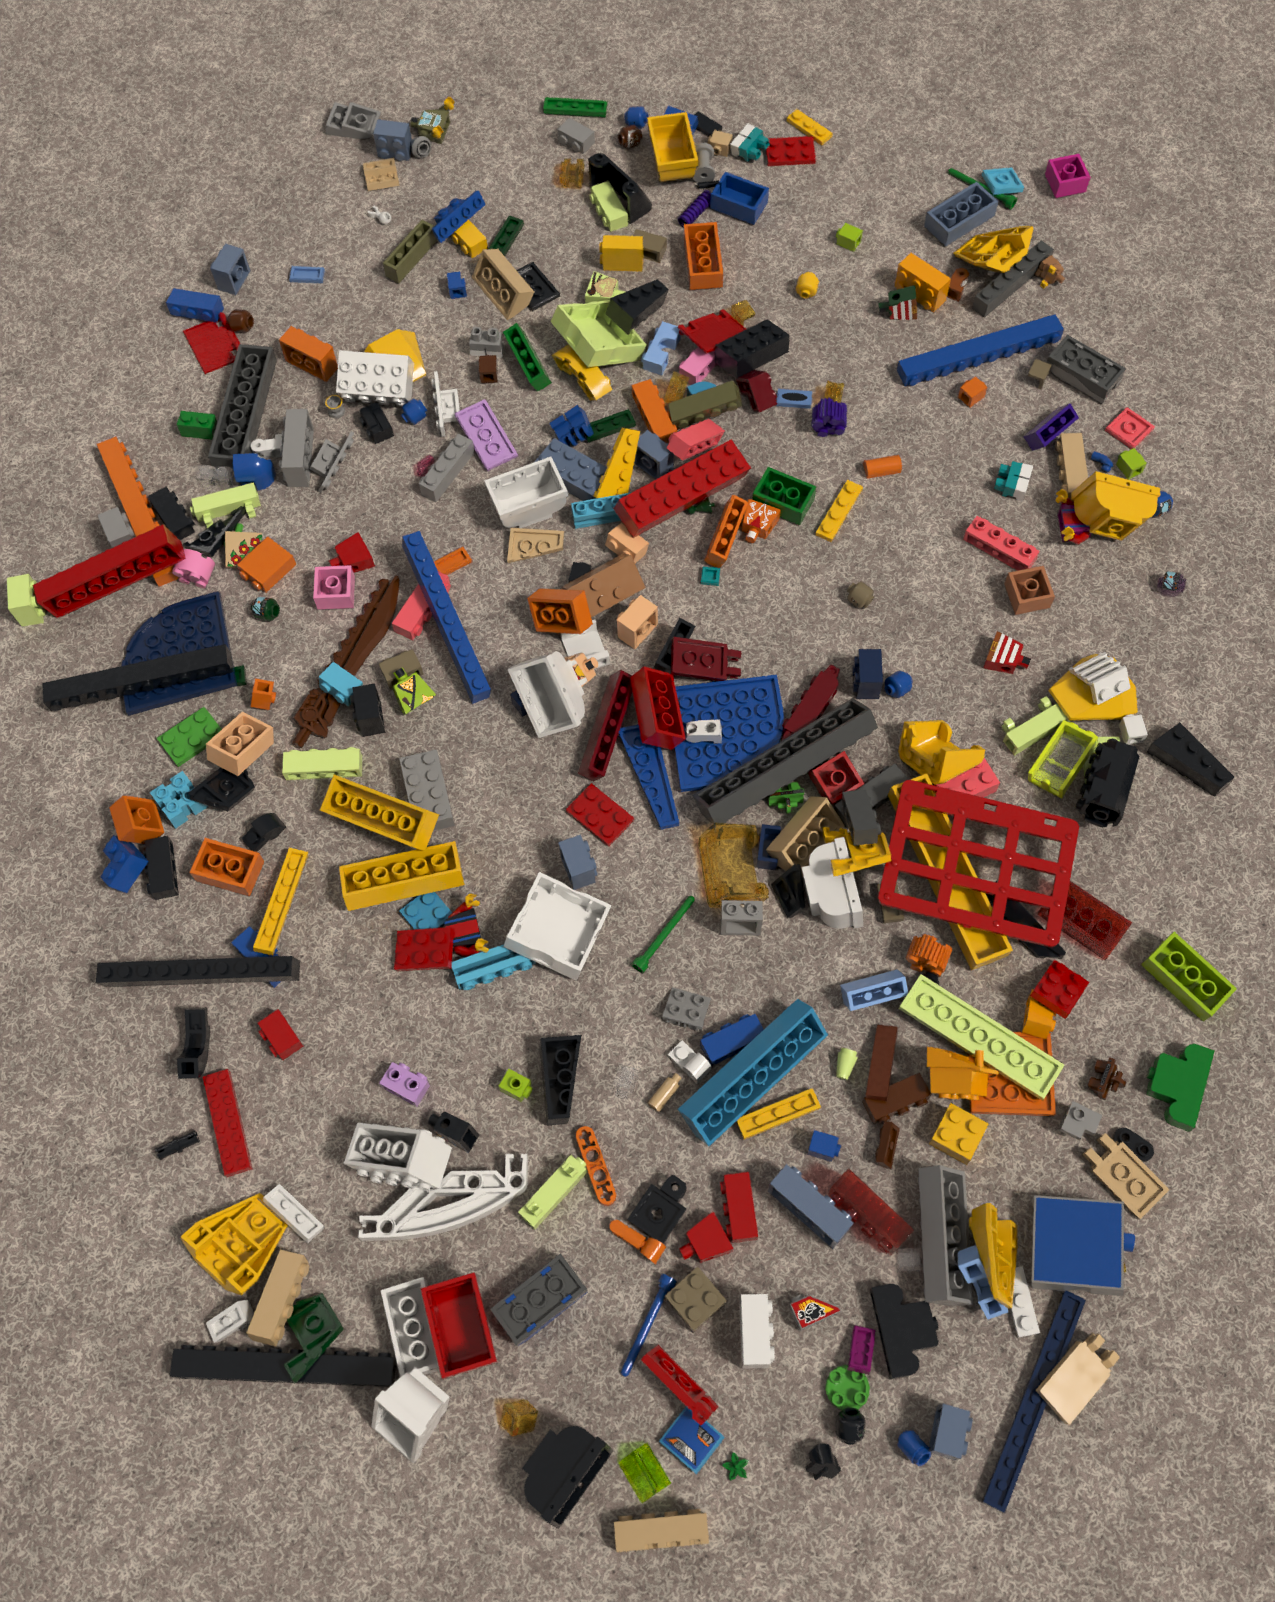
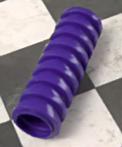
[677,190,711,227]

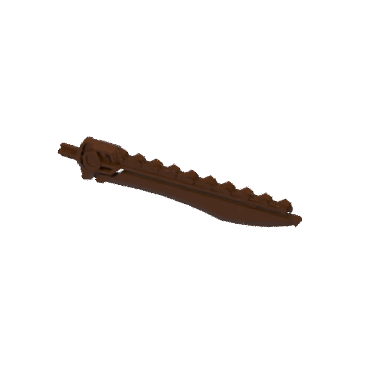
[292,576,400,749]

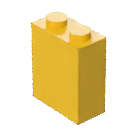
[599,235,643,272]

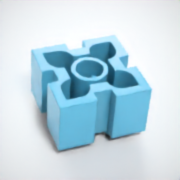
[150,771,208,829]

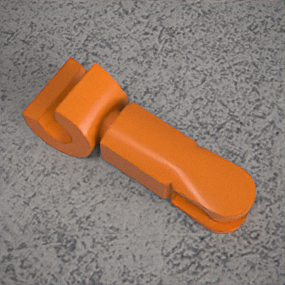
[610,1220,666,1265]

